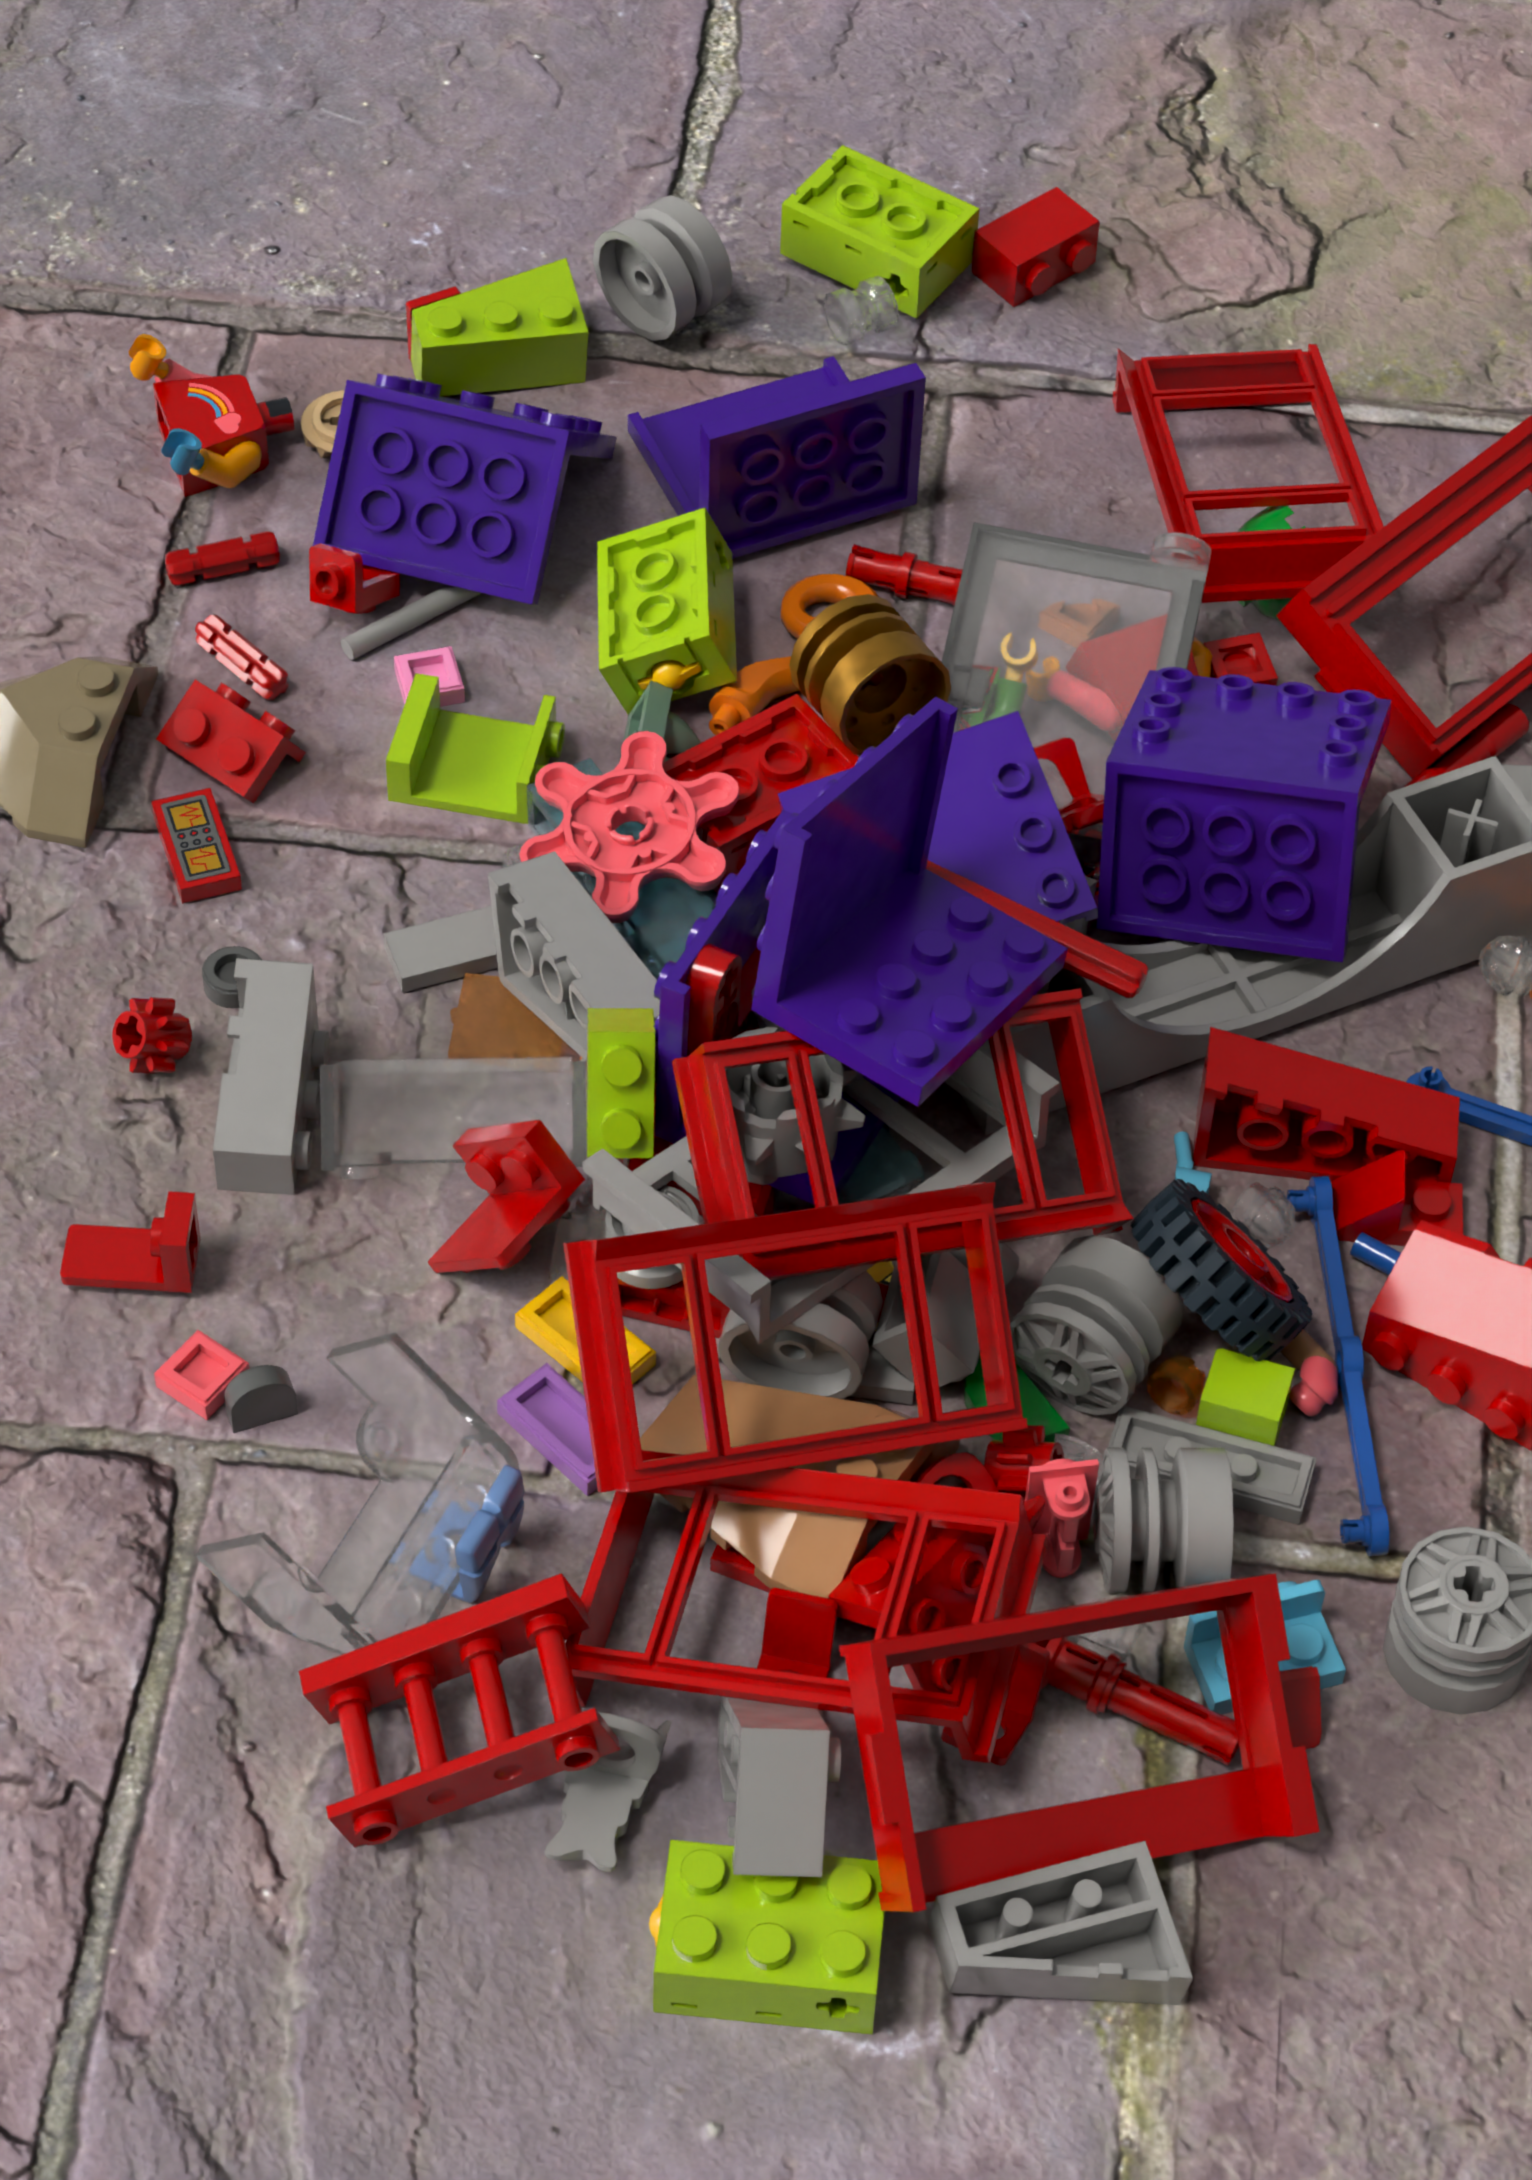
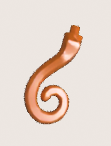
[709,574,879,735]

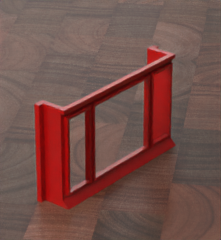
[1112,344,1384,603]
[672,988,1134,1280]
[563,1182,1028,1493]
[566,1450,1048,1763]

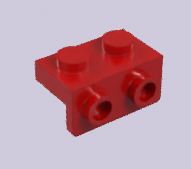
[156,679,306,804]

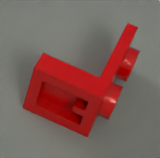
[60,1191,201,1293]

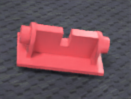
[1025,1459,1099,1578]

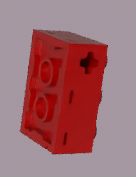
[663,694,859,894]

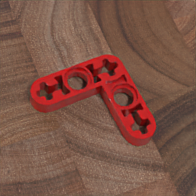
[686,943,761,1057]

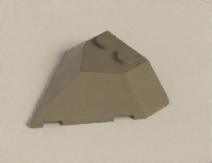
[0,656,159,848]

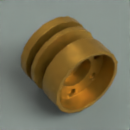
[789,594,951,756]

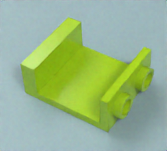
[386,673,565,824]

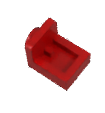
[309,543,400,614]

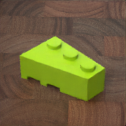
[411,258,589,396]

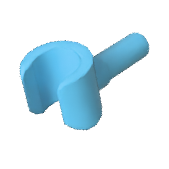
[1174,1131,1212,1194]

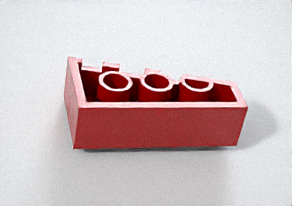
[1192,1027,1460,1183]

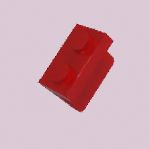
[828,1522,989,1694]

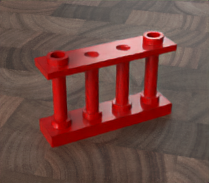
[299,1573,621,1848]

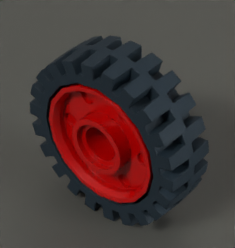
[1130,1179,1313,1362]

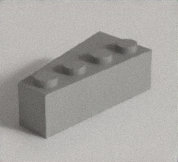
[488,851,660,1061]

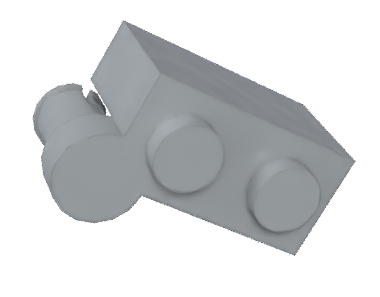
[872,1243,1019,1387]

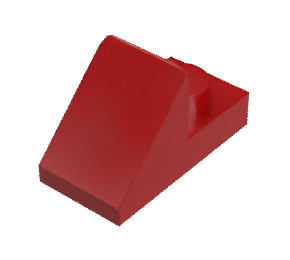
[1331,1150,1463,1246]

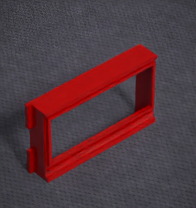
[1276,415,1532,779]
[839,1573,1320,1912]

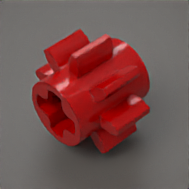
[112,997,192,1074]
[984,1425,1064,1502]

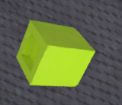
[1196,1348,1295,1446]

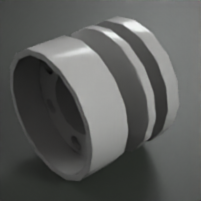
[1010,1235,1184,1415]
[1093,1447,1234,1593]
[1383,1526,1532,1715]

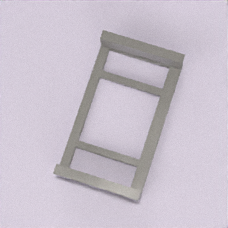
[583,1040,1060,1345]

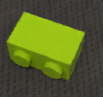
[586,1008,655,1158]

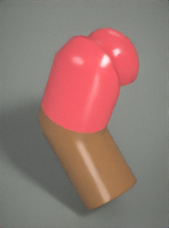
[1280,1329,1339,1416]

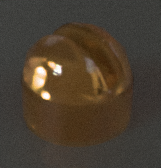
[1147,1355,1206,1415]

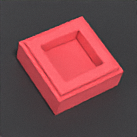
[154,1330,250,1420]

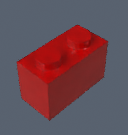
[971,187,1100,307]

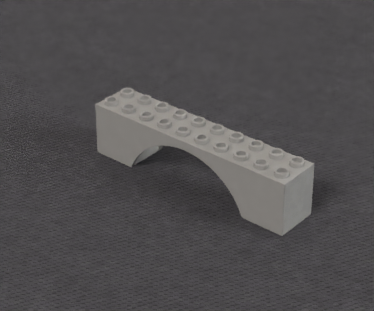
[959,756,1532,1135]

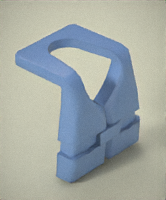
[406,1464,525,1603]

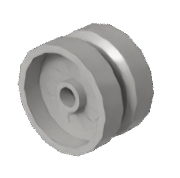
[593,195,733,341]
[718,1271,883,1399]

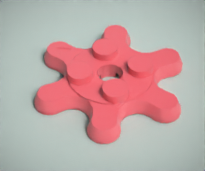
[519,731,740,923]

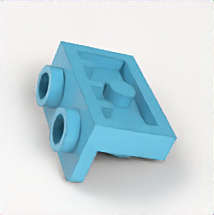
[1183,1580,1346,1715]

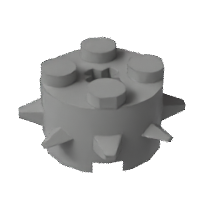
[725,1027,866,1185]

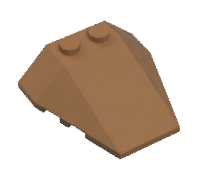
[640,1375,960,1598]

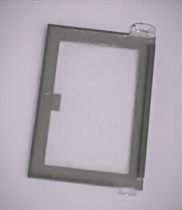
[941,522,1212,883]

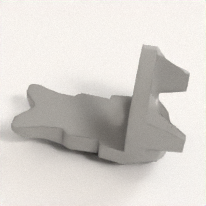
[545,1711,672,1872]

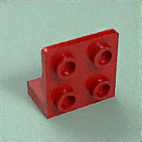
[428,1120,585,1273]

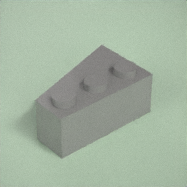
[213,958,329,1195]
[717,1696,841,1877]
[928,1841,1193,2005]

